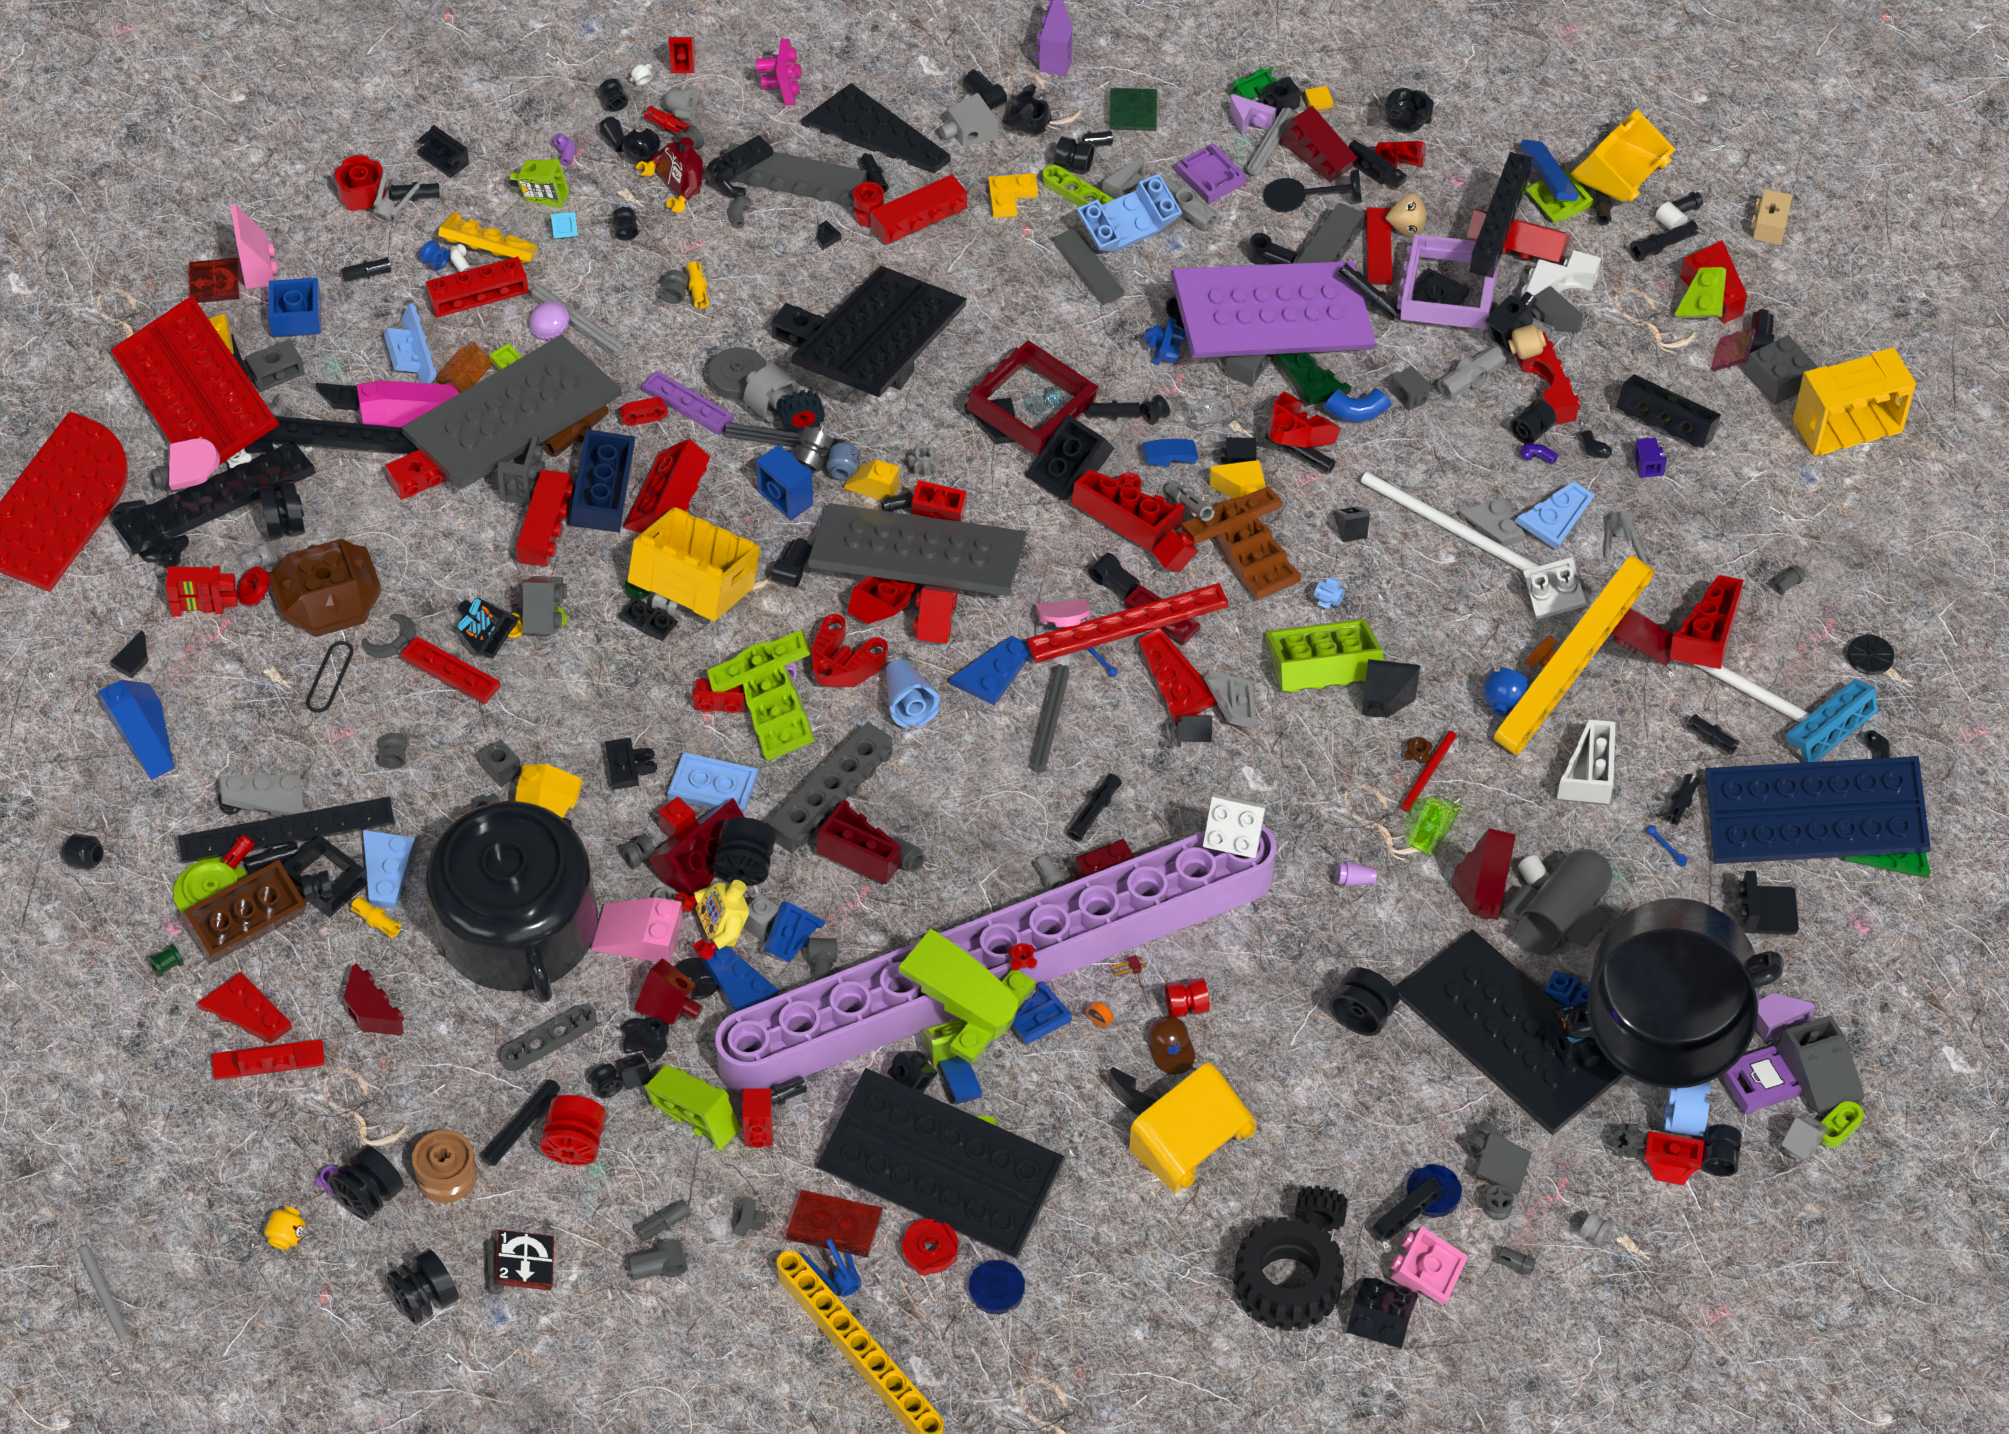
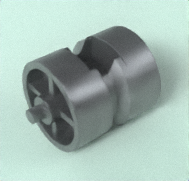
[792,426,834,472]

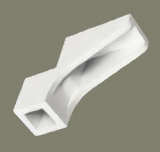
[1521,250,1601,297]

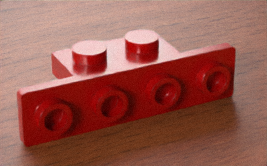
[212,1039,325,1080]

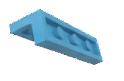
[1786,679,1878,762]

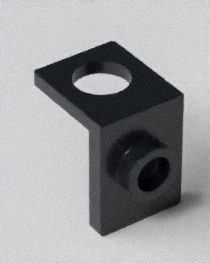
[1176,715,1212,747]

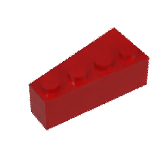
[1670,575,1744,669]

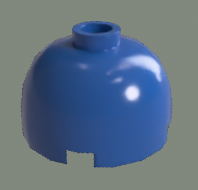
[1482,668,1530,716]

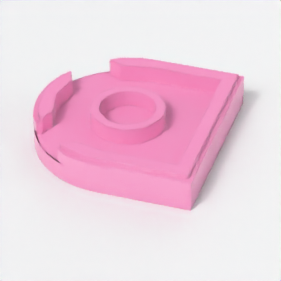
[169,438,220,490]
[1036,598,1091,627]

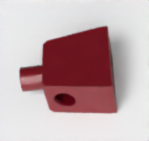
[634,958,703,1025]

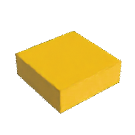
[1304,86,1334,111]

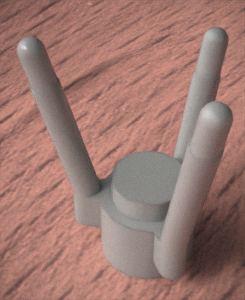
[372,171,420,223]
[1605,511,1646,562]

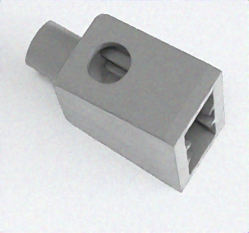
[939,93,999,146]

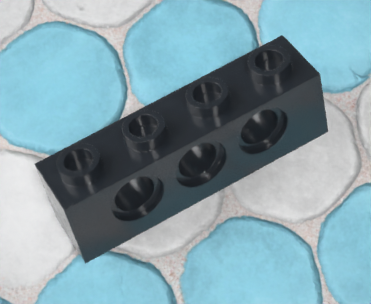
[1616,374,1721,448]

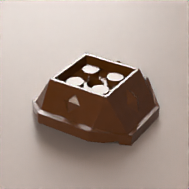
[268,539,382,637]

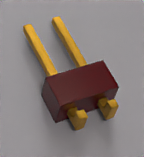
[1111,955,1145,976]

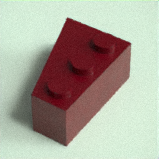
[1279,105,1358,183]
[1611,608,1673,666]
[816,799,901,885]

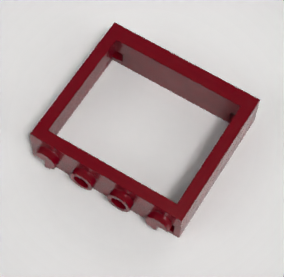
[966,340,1099,456]

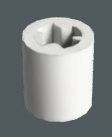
[1655,202,1688,230]
[1518,855,1550,890]

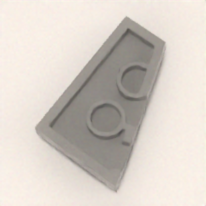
[219,774,304,817]

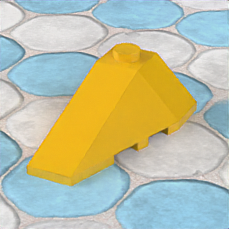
[515,764,583,818]

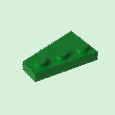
[1844,853,1930,878]

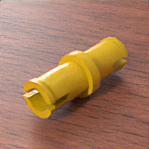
[686,261,709,309]
[351,896,401,938]

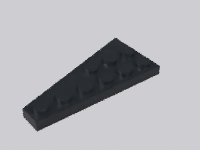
[801,83,951,174]

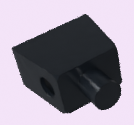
[1485,292,1537,352]

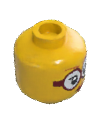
[264,1206,306,1251]

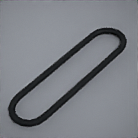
[306,641,354,713]

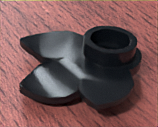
[139,535,189,568]
[620,1017,669,1062]

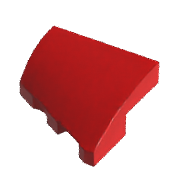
[1375,141,1426,168]

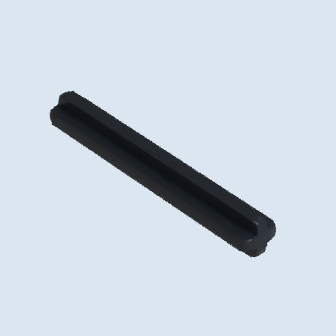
[483,1079,561,1166]

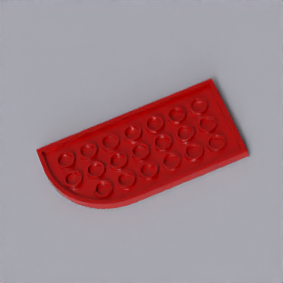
[0,411,128,592]

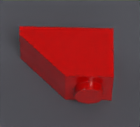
[669,37,696,73]

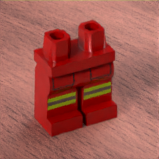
[166,566,238,617]

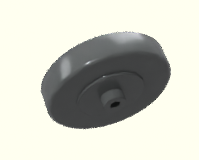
[708,347,767,399]

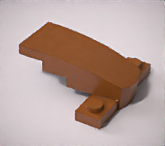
[1182,486,1301,600]

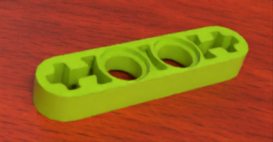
[1042,165,1115,207]

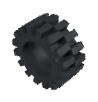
[1294,1185,1348,1232]

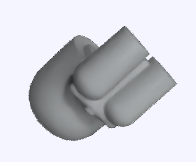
[665,87,699,127]

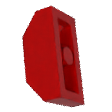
[1645,1131,1704,1185]

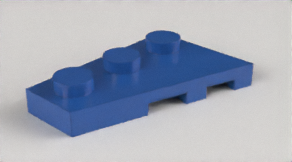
[950,636,1031,706]
[702,946,779,1012]

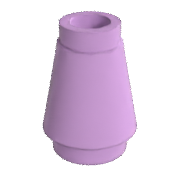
[1336,860,1377,887]

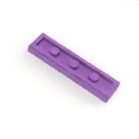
[641,370,734,436]

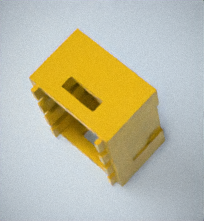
[1792,347,1916,456]
[627,507,761,622]

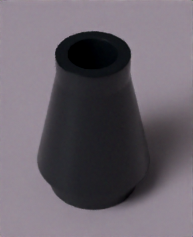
[599,117,625,152]

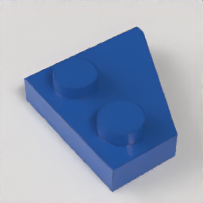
[1011,981,1072,1045]

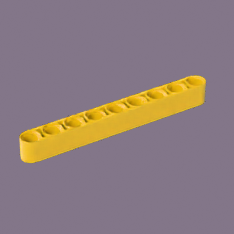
[1494,555,1655,755]
[777,1250,944,1434]

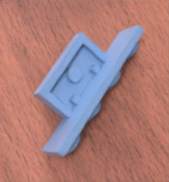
[384,304,436,384]

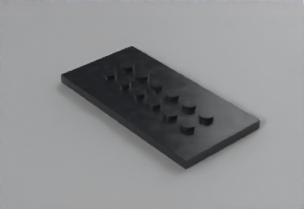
[791,266,967,397]
[1396,929,1626,1136]
[816,1067,1066,1260]

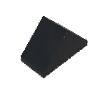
[1333,506,1370,542]

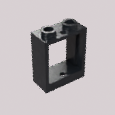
[283,835,368,918]

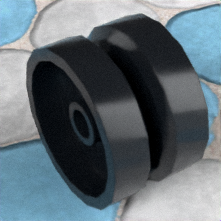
[258,479,305,540]
[1328,967,1399,1036]

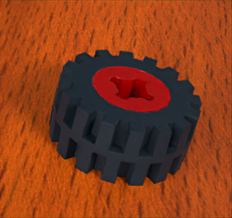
[778,390,825,433]

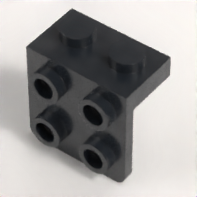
[1738,870,1799,935]
[1347,1278,1418,1349]

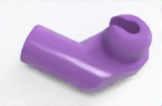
[553,133,576,166]

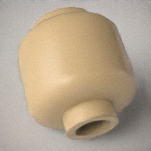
[1508,324,1546,360]

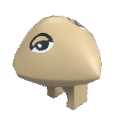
[1386,193,1427,238]

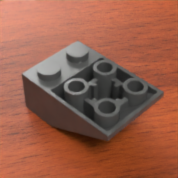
[1776,1015,1865,1114]

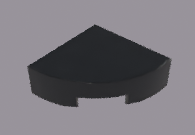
[817,220,841,250]

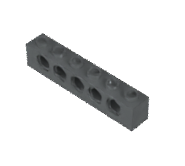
[767,721,893,854]

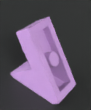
[1230,94,1276,135]

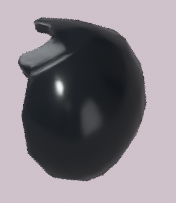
[622,128,661,163]

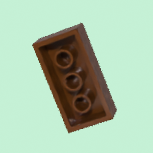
[182,860,306,965]

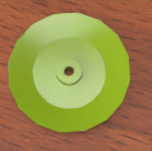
[173,858,248,914]

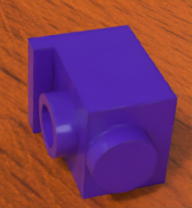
[1633,437,1667,478]

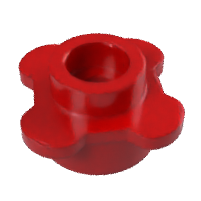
[1008,943,1037,971]

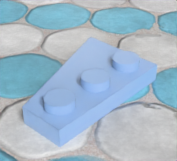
[1515,481,1595,550]
[363,830,416,909]

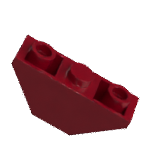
[344,963,404,1036]

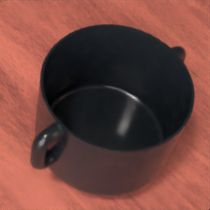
[425,800,598,1003]
[1565,898,1784,1088]

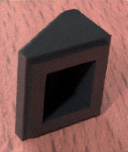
[616,1053,651,1089]

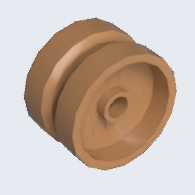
[412,1130,477,1203]

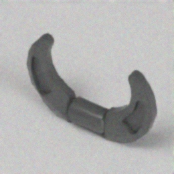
[362,614,416,658]

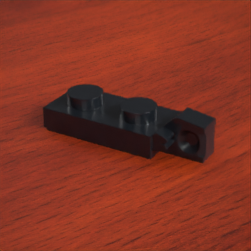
[1349,139,1407,189]

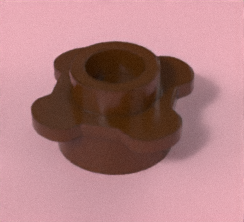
[1404,737,1433,763]

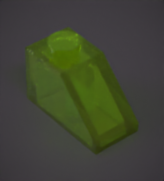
[1407,795,1461,856]

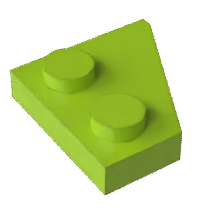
[1675,267,1726,318]

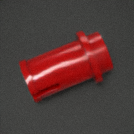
[222,834,256,869]

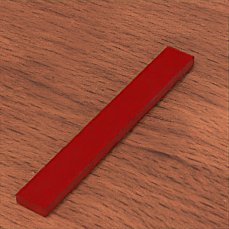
[1026,583,1228,664]

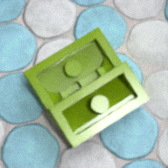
[1526,169,1594,222]

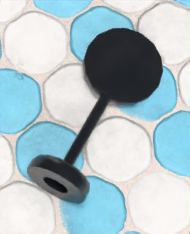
[1263,169,1362,212]

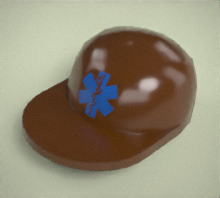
[1148,1016,1195,1075]

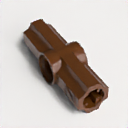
[542,405,609,457]

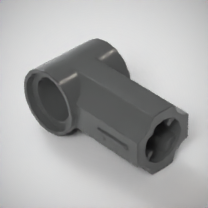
[628,1239,688,1281]

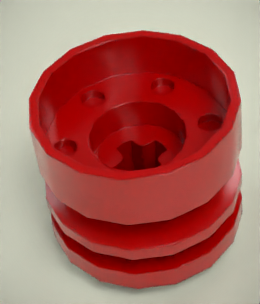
[539,1094,607,1166]

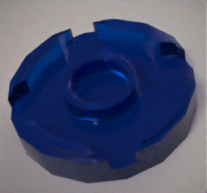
[1406,1164,1462,1218]
[969,1260,1025,1315]

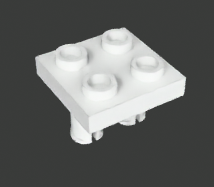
[1523,557,1586,620]
[1203,794,1266,858]

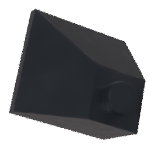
[1362,659,1420,718]

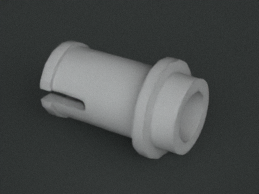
[1035,856,1065,890]

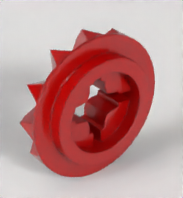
[238,566,271,607]

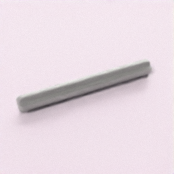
[531,285,624,356]

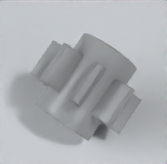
[909,445,940,476]

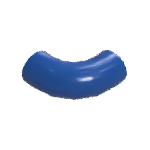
[1323,388,1392,423]

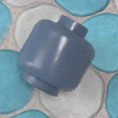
[826,442,861,480]

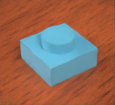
[551,212,578,238]

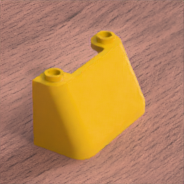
[1570,109,1676,202]
[1129,1062,1256,1194]

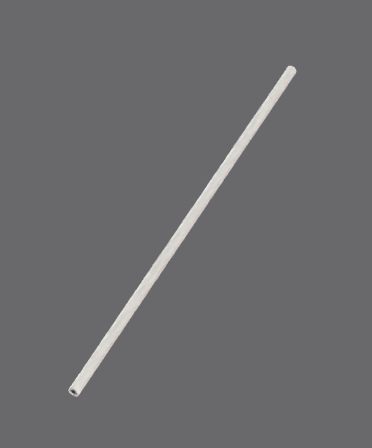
[1361,472,1810,723]

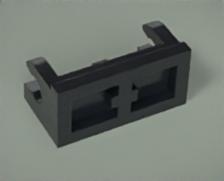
[417,125,469,178]

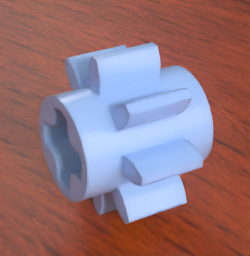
[1314,577,1345,610]

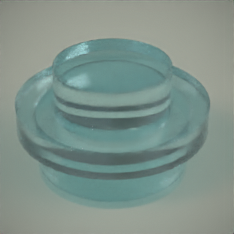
[1042,386,1065,410]

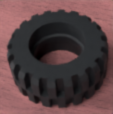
[1234,1217,1344,1331]

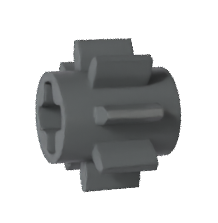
[1612,1123,1646,1157]

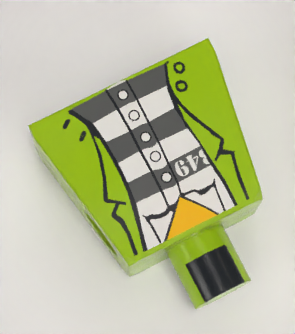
[509,159,570,208]

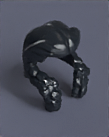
[1385,87,1434,132]

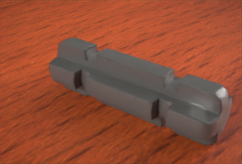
[486,1240,504,1294]

